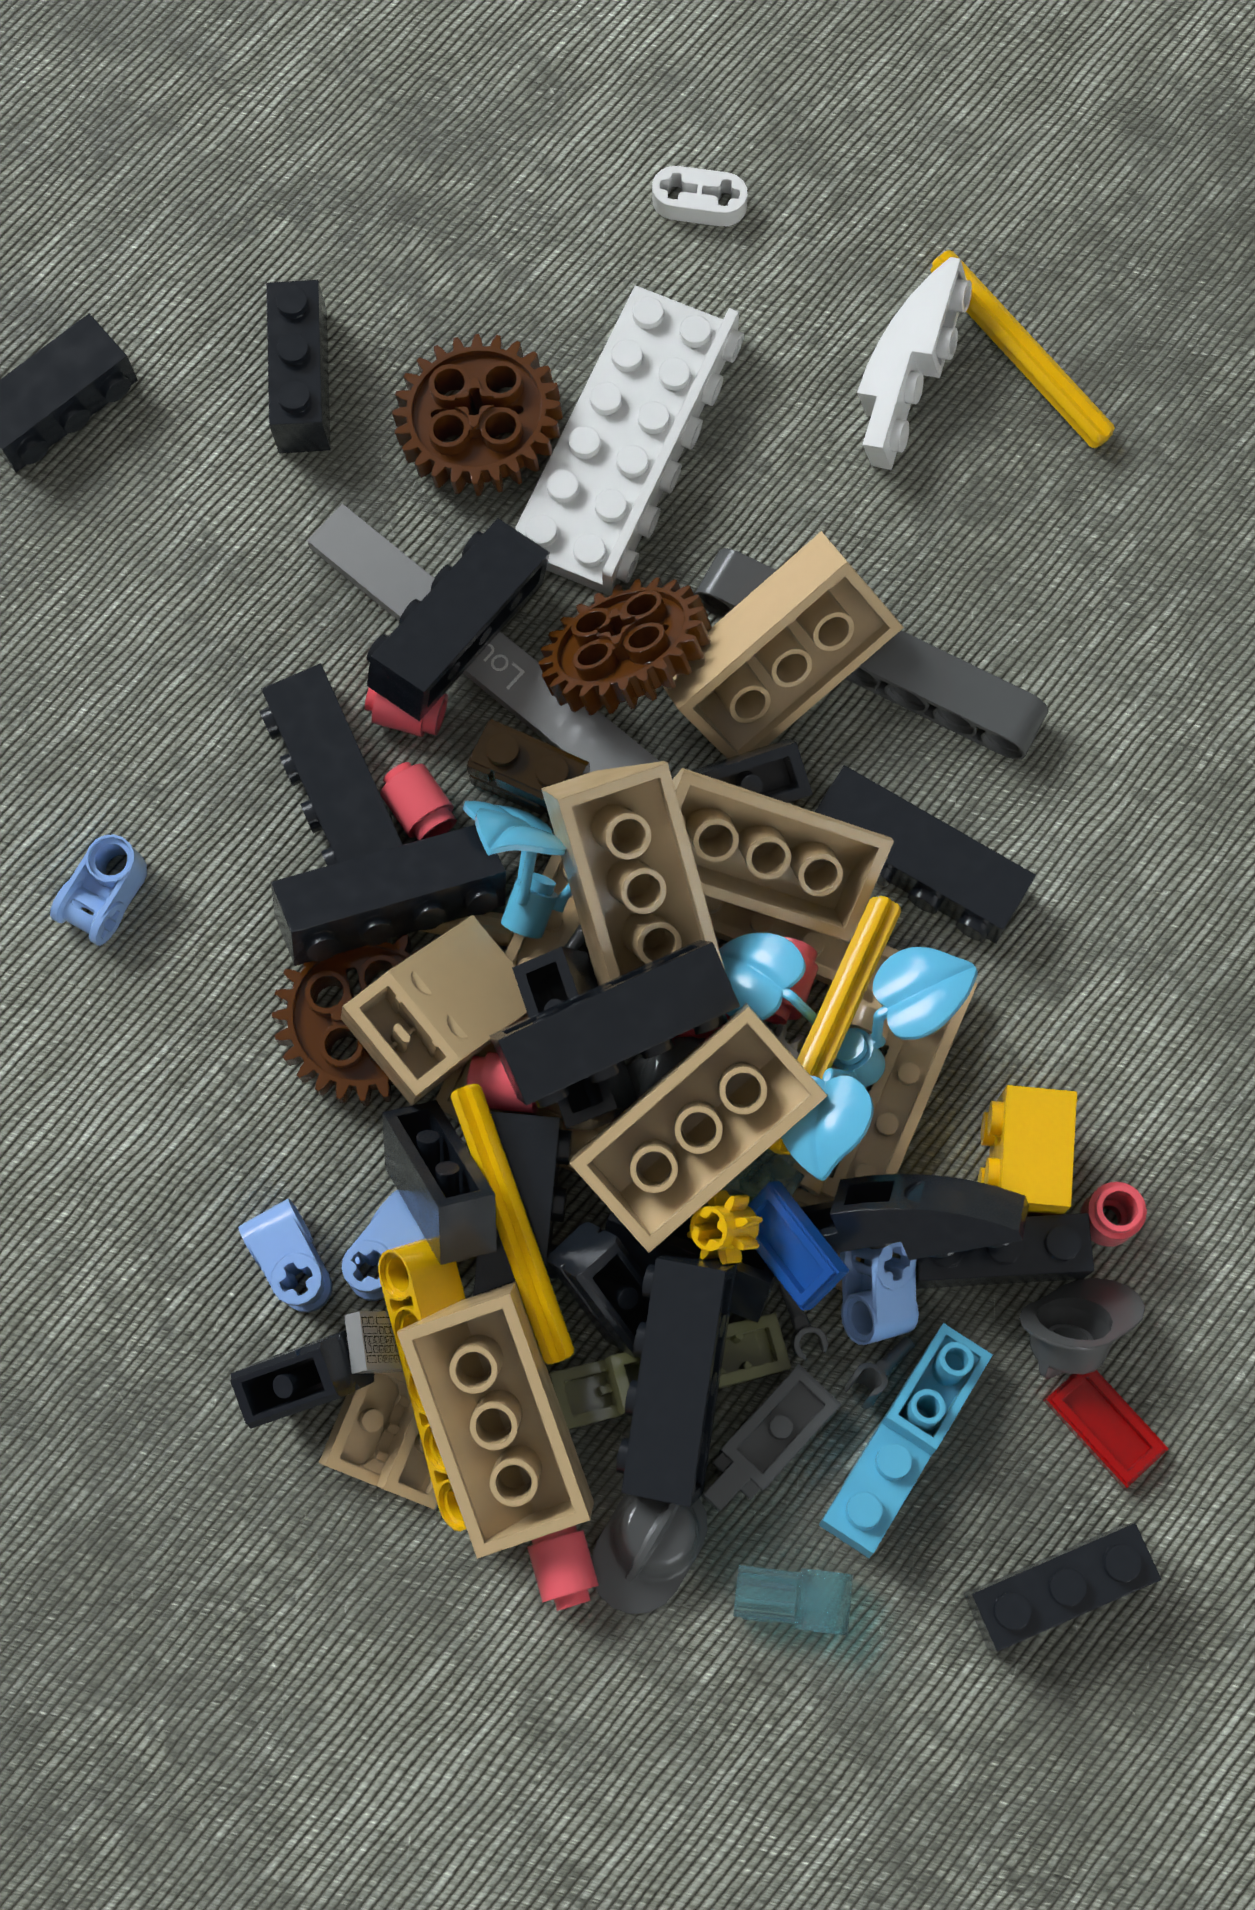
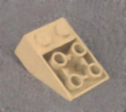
[341,915,527,1106]

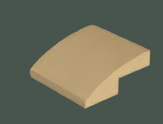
[319,1372,437,1509]

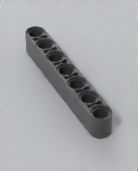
[694,548,1049,760]

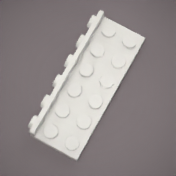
[515,285,744,596]

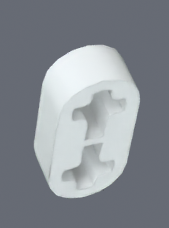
[652,166,747,226]

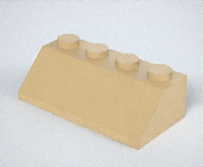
[663,531,904,758]
[541,761,725,986]
[673,768,894,942]
[570,1003,827,1253]
[397,1282,594,1559]

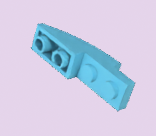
[819,1323,993,1558]

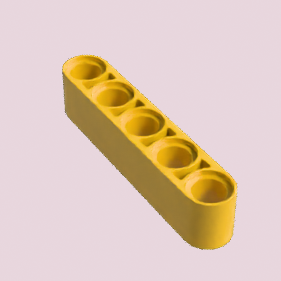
[378,1239,466,1532]

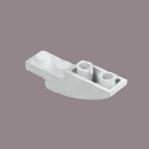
[857,257,972,470]

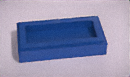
[748,1181,850,1311]

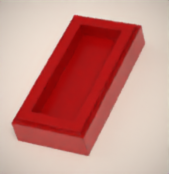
[1043,1370,1169,1489]

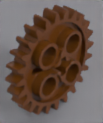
[392,334,563,496]
[539,577,712,715]
[272,934,423,1106]

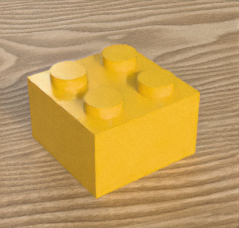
[978,1085,1077,1216]

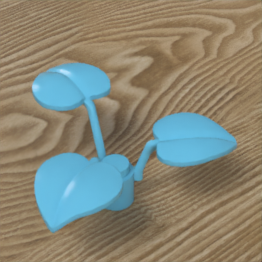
[463,801,572,939]
[719,933,978,1181]

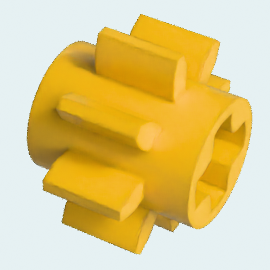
[687,1190,763,1265]

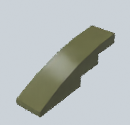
[549,1313,792,1430]

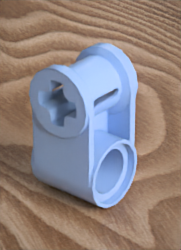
[50,834,147,946]
[342,1190,425,1301]
[238,1198,332,1313]
[839,1242,919,1345]

